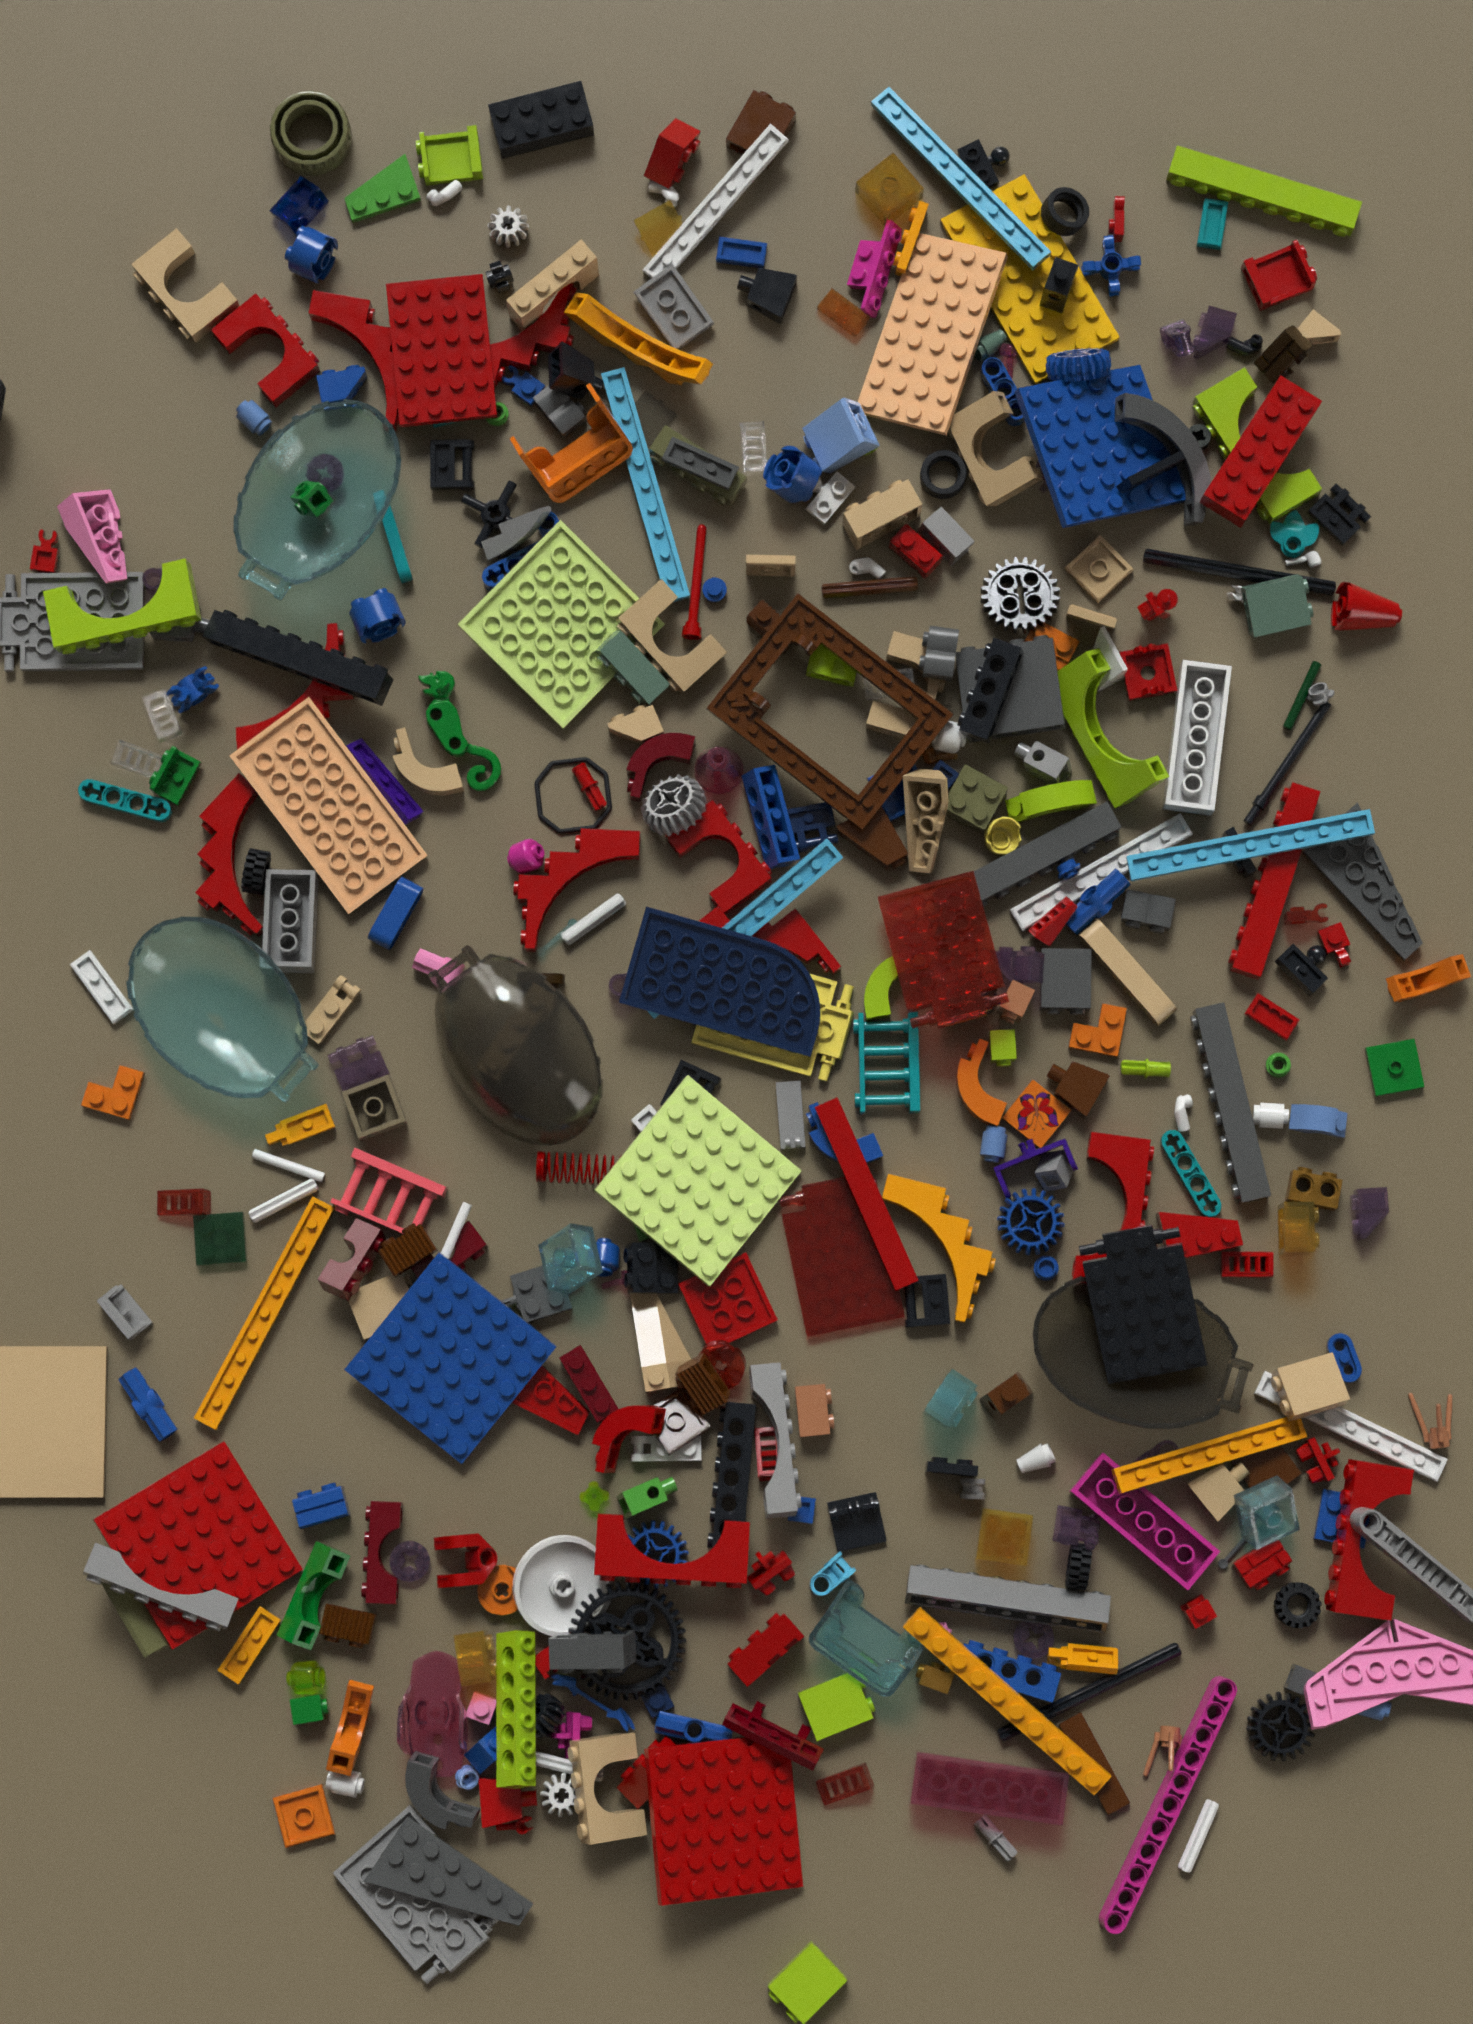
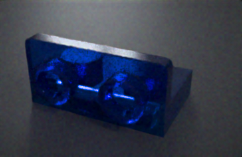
[269,176,329,235]

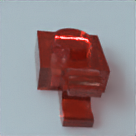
[1283,903,1329,925]

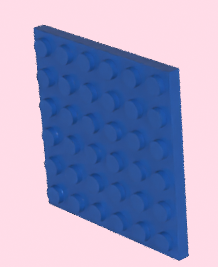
[1015,365,1186,528]
[344,1252,557,1464]

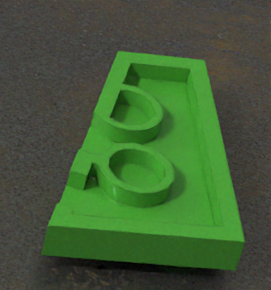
[344,154,421,223]

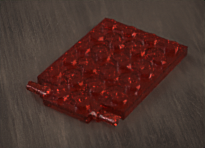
[878,871,1009,1029]
[779,1177,905,1337]

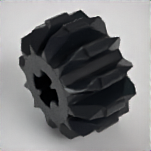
[535,1693,566,1738]

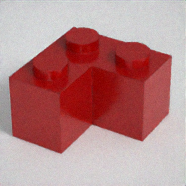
[644,118,701,189]
[616,1735,676,1809]

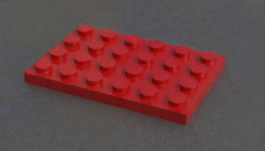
[386,274,497,427]

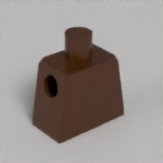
[1047,1061,1110,1119]
[980,1371,1033,1419]

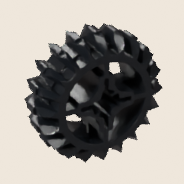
[1246,1692,1315,1762]

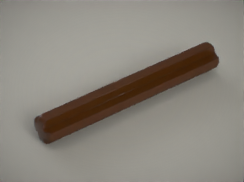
[821,577,918,598]

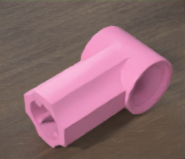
[412,948,465,988]

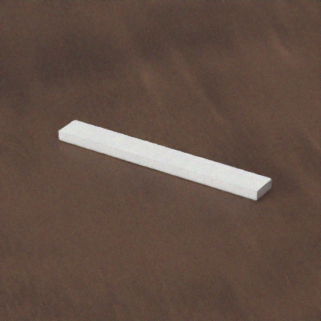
[643,124,789,279]
[1010,813,1193,932]
[1254,1371,1448,1482]

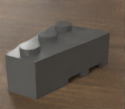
[548,1630,637,1674]

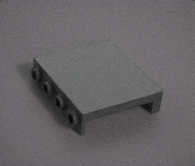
[956,635,1066,743]

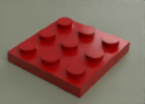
[678,1252,778,1352]

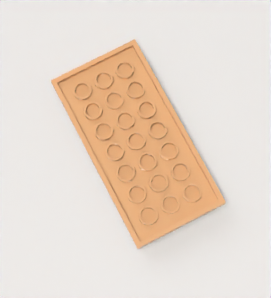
[858,233,1008,436]
[229,697,428,914]

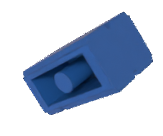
[292,1482,350,1529]

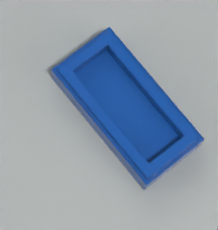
[716,236,767,269]

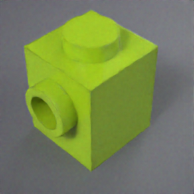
[989,1029,1017,1067]

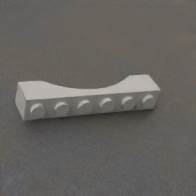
[749,1363,801,1519]
[83,1543,239,1632]

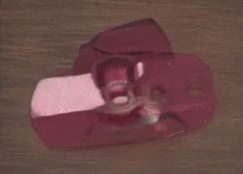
[397,1651,468,1777]

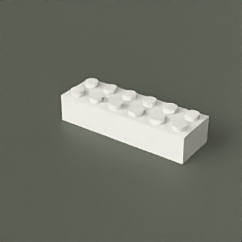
[1162,660,1232,816]

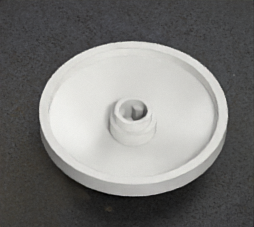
[512,1535,613,1636]

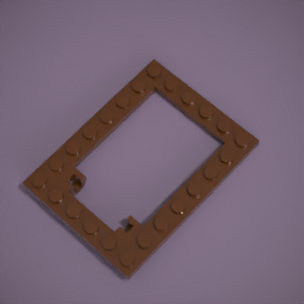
[706,594,953,831]

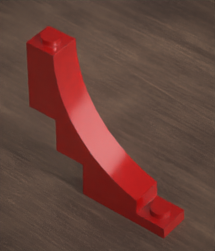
[699,906,841,975]

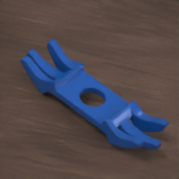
[551,1675,635,1731]

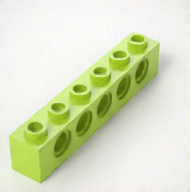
[496,1630,536,1789]

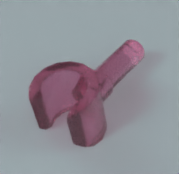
[1000,343,1018,378]
[601,1270,627,1289]

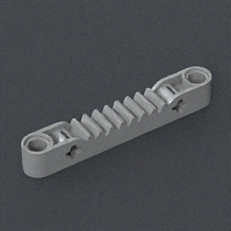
[1350,1507,1473,1625]

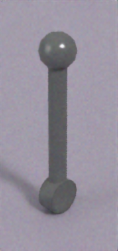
[1218,1527,1256,1569]

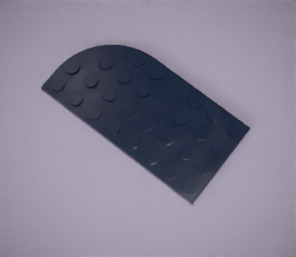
[619,906,820,1057]

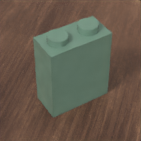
[1240,574,1314,637]

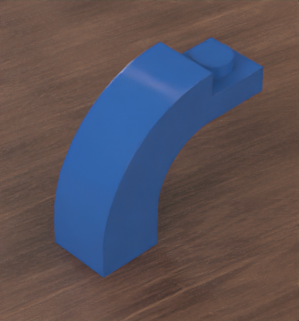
[806,1102,883,1164]

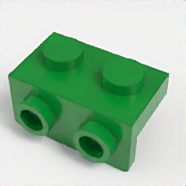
[149,746,202,806]

